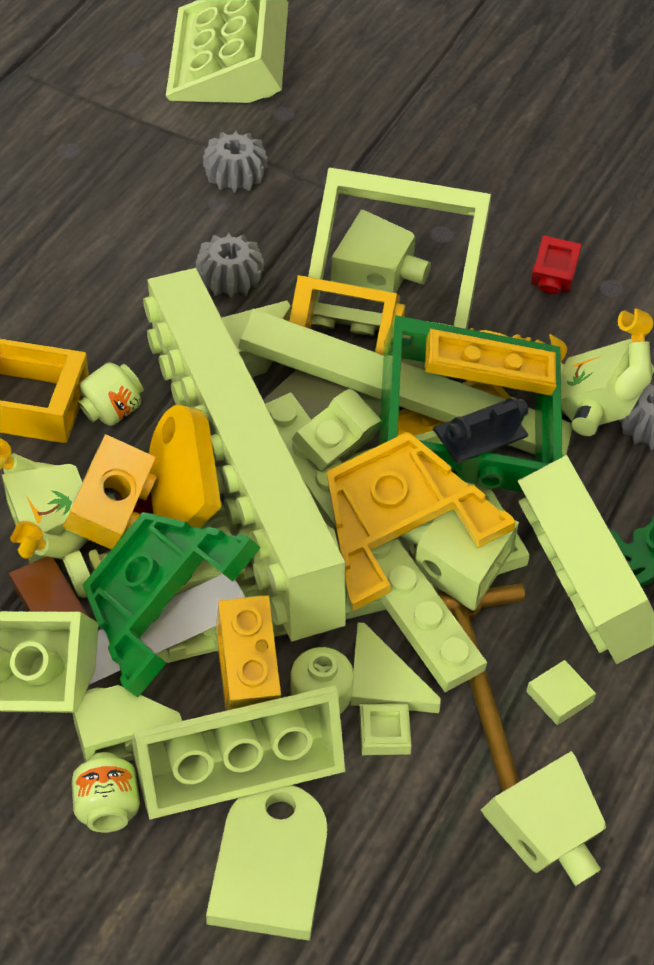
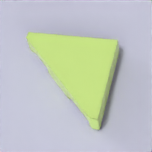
[350,622,441,713]

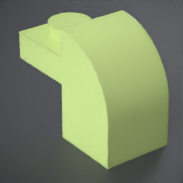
[292,388,383,472]

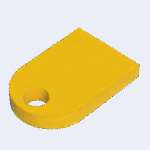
[149,405,221,528]

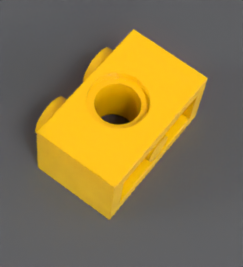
[62,434,157,550]

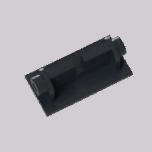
[433,397,529,464]

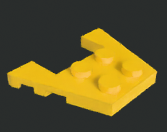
[327,432,516,611]

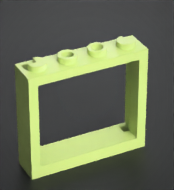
[308,167,491,339]

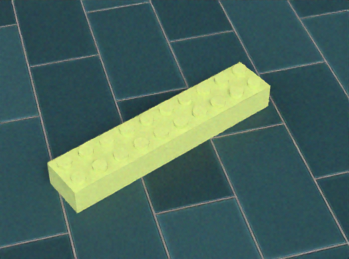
[143,268,345,642]

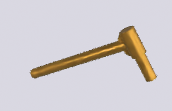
[437,583,525,792]

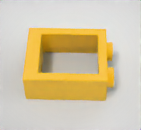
[289,275,406,355]
[0,339,89,444]
[216,595,281,711]

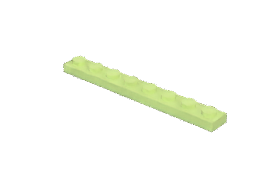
[265,392,487,692]

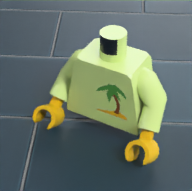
[535,308,654,436]
[0,438,115,564]

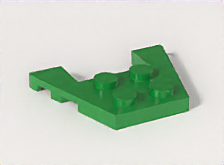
[83,512,261,697]

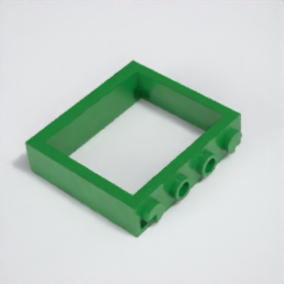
[379,315,562,493]

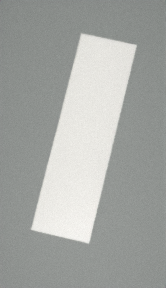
[89,574,245,685]

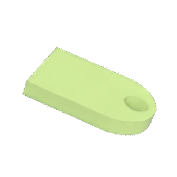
[206,785,327,941]

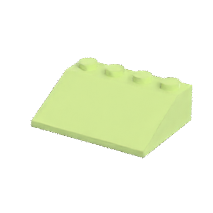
[166,0,288,103]

